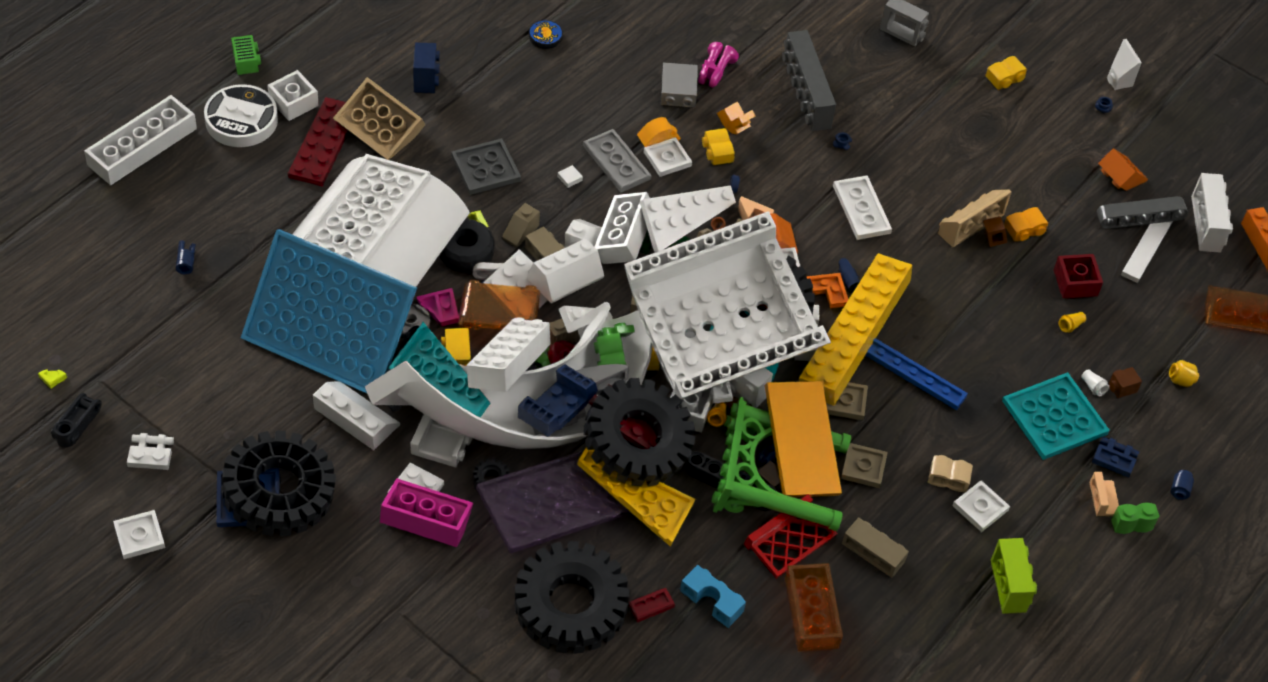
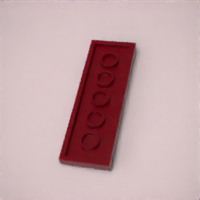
[288,97,349,187]

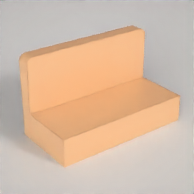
[1090,472,1119,516]

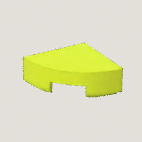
[468,210,489,227]
[38,370,67,389]

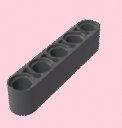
[1097,196,1188,229]

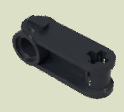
[51,393,102,448]

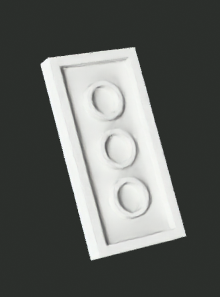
[833,176,892,240]

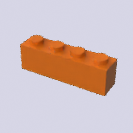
[1241,207,1268,271]

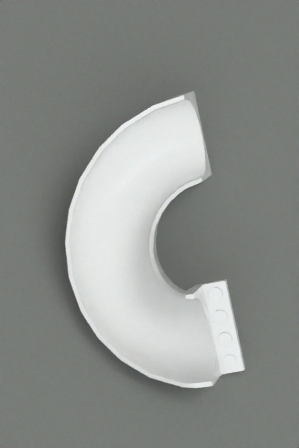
[365,302,653,449]

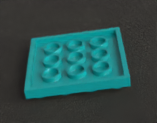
[1002,372,1110,460]

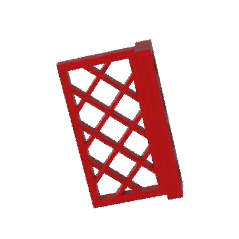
[744,494,838,579]

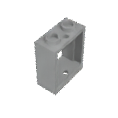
[880,0,929,46]

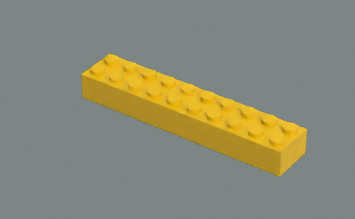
[799,253,912,406]

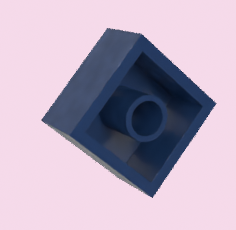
[413,42,440,93]

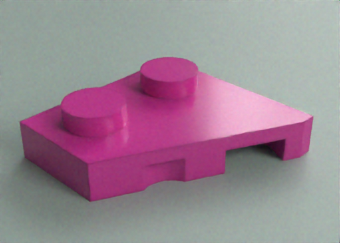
[417,288,460,326]

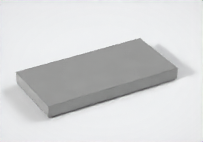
[583,129,651,192]

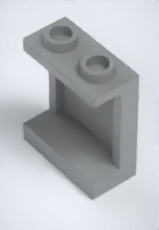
[661,63,698,107]

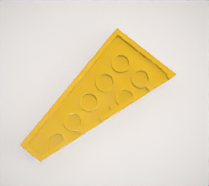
[577,447,696,547]

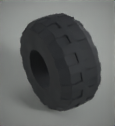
[439,219,494,273]

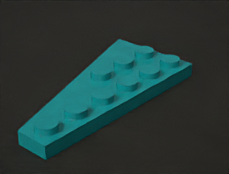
[389,322,491,417]

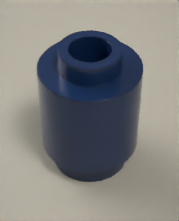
[1170,470,1194,500]

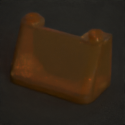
[458,280,540,330]

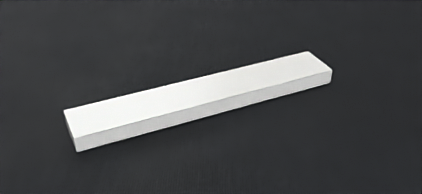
[1121,221,1173,283]

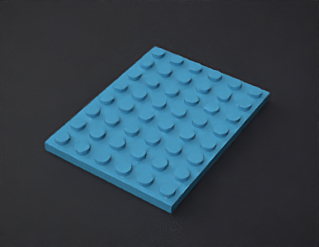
[241,229,417,393]

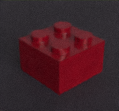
[1053,254,1103,298]

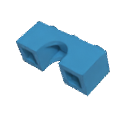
[680,565,746,628]

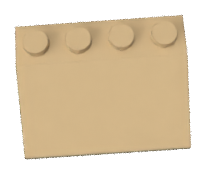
[333,77,425,160]

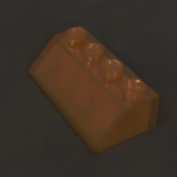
[1205,285,1268,334]

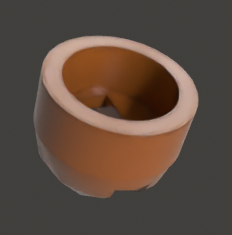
[711,217,726,231]

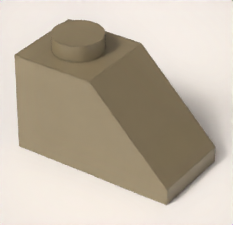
[502,203,540,248]

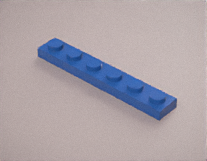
[865,338,968,410]

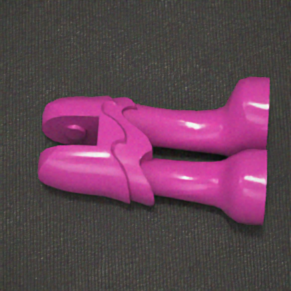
[698,42,739,88]

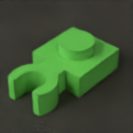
[598,323,635,337]

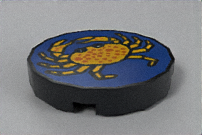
[529,20,563,49]

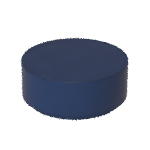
[729,175,740,194]

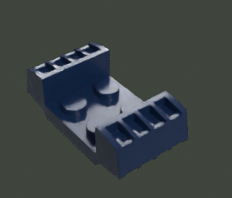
[517,364,598,437]

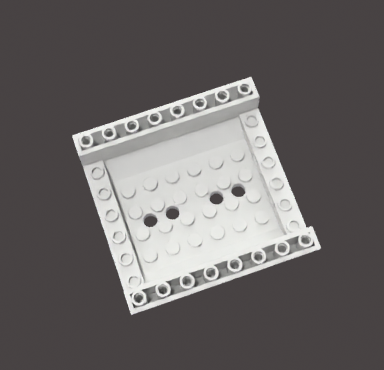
[292,154,470,287]
[624,211,831,399]

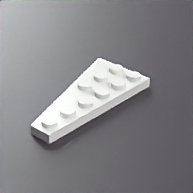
[640,185,736,253]

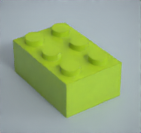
[991,538,1037,614]

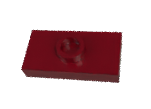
[628,588,675,623]

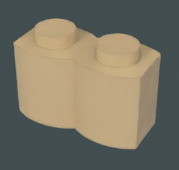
[928,455,973,492]

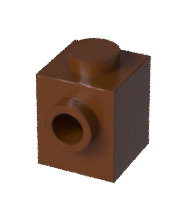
[982,216,1008,247]
[1108,367,1142,398]

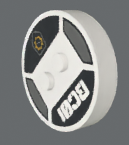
[204,85,278,147]

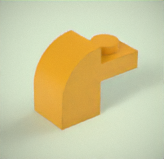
[717,102,755,134]
[637,117,681,147]

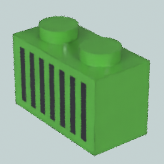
[231,35,261,75]

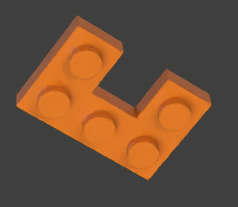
[807,273,849,308]

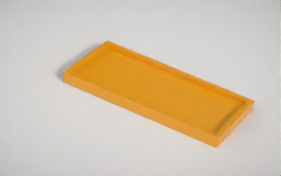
[764,381,842,497]

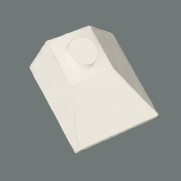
[1107,39,1142,90]
[564,219,602,247]

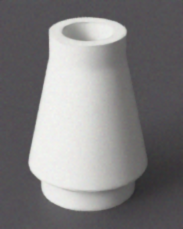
[1081,370,1109,396]

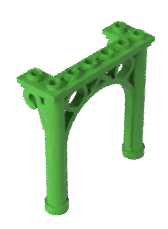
[711,397,851,531]

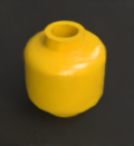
[1169,360,1199,387]

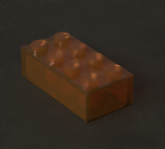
[785,563,843,651]

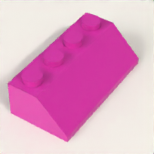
[380,478,473,547]

